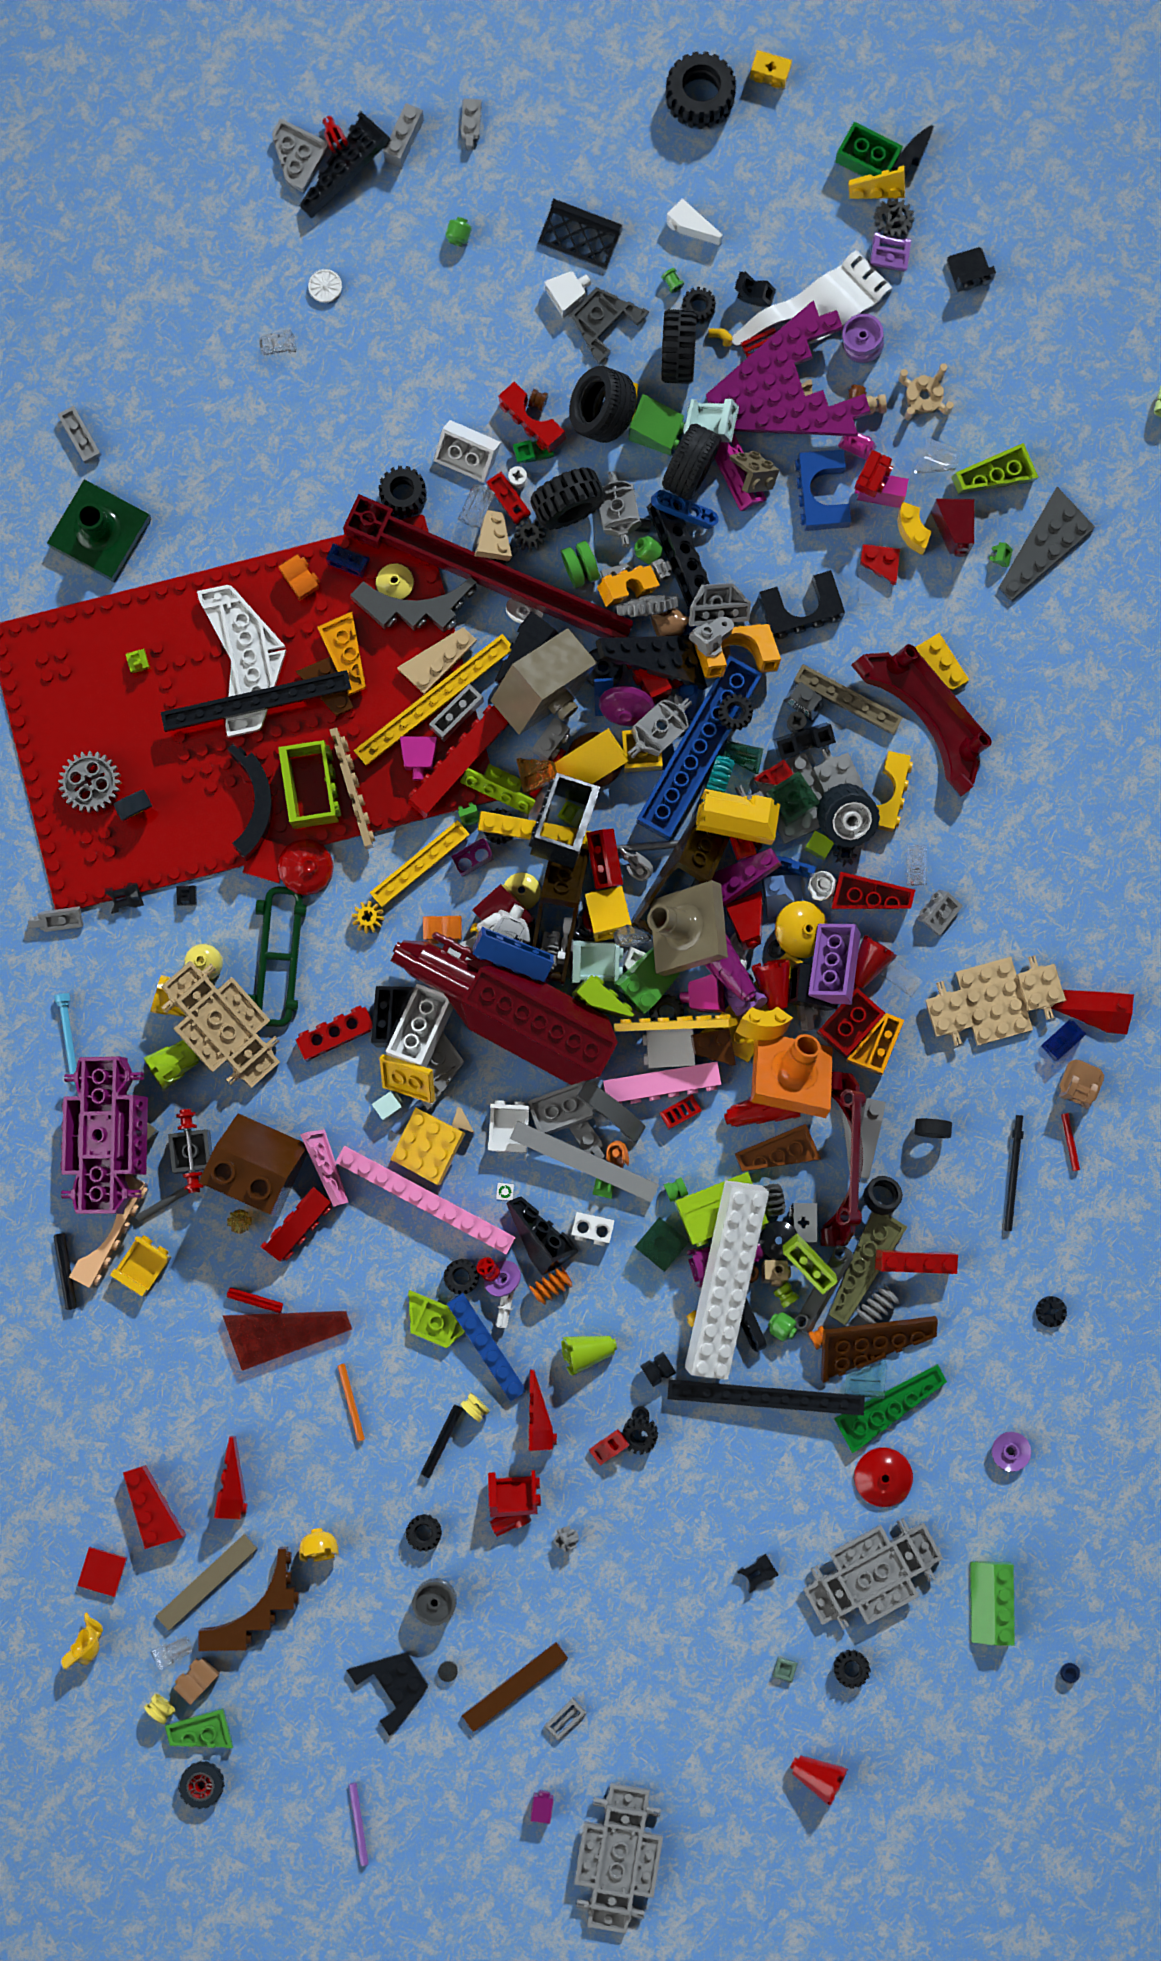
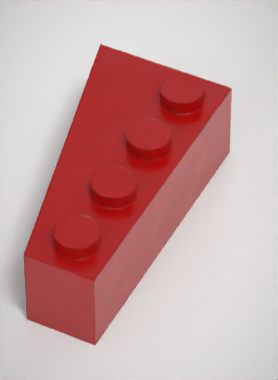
[123,1465,186,1549]

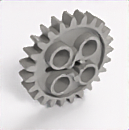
[616,595,678,617]
[58,751,122,813]

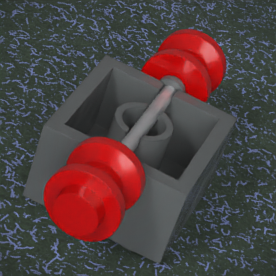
[168,1109,212,1193]

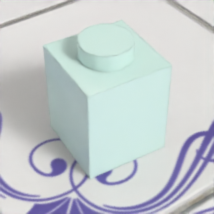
[372,1091,403,1121]

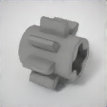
[650,559,672,582]
[555,1526,579,1552]

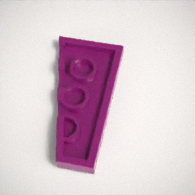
[711,848,782,907]

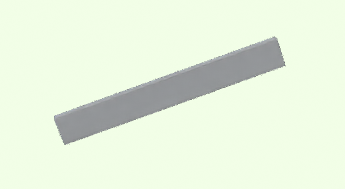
[510,1121,659,1202]

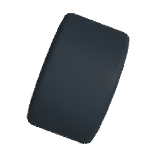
[114,790,152,821]

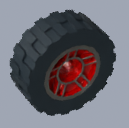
[178,1761,225,1809]

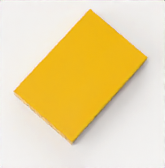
[379,1054,435,1104]

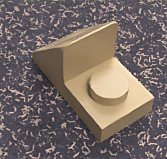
[452,1107,474,1133]

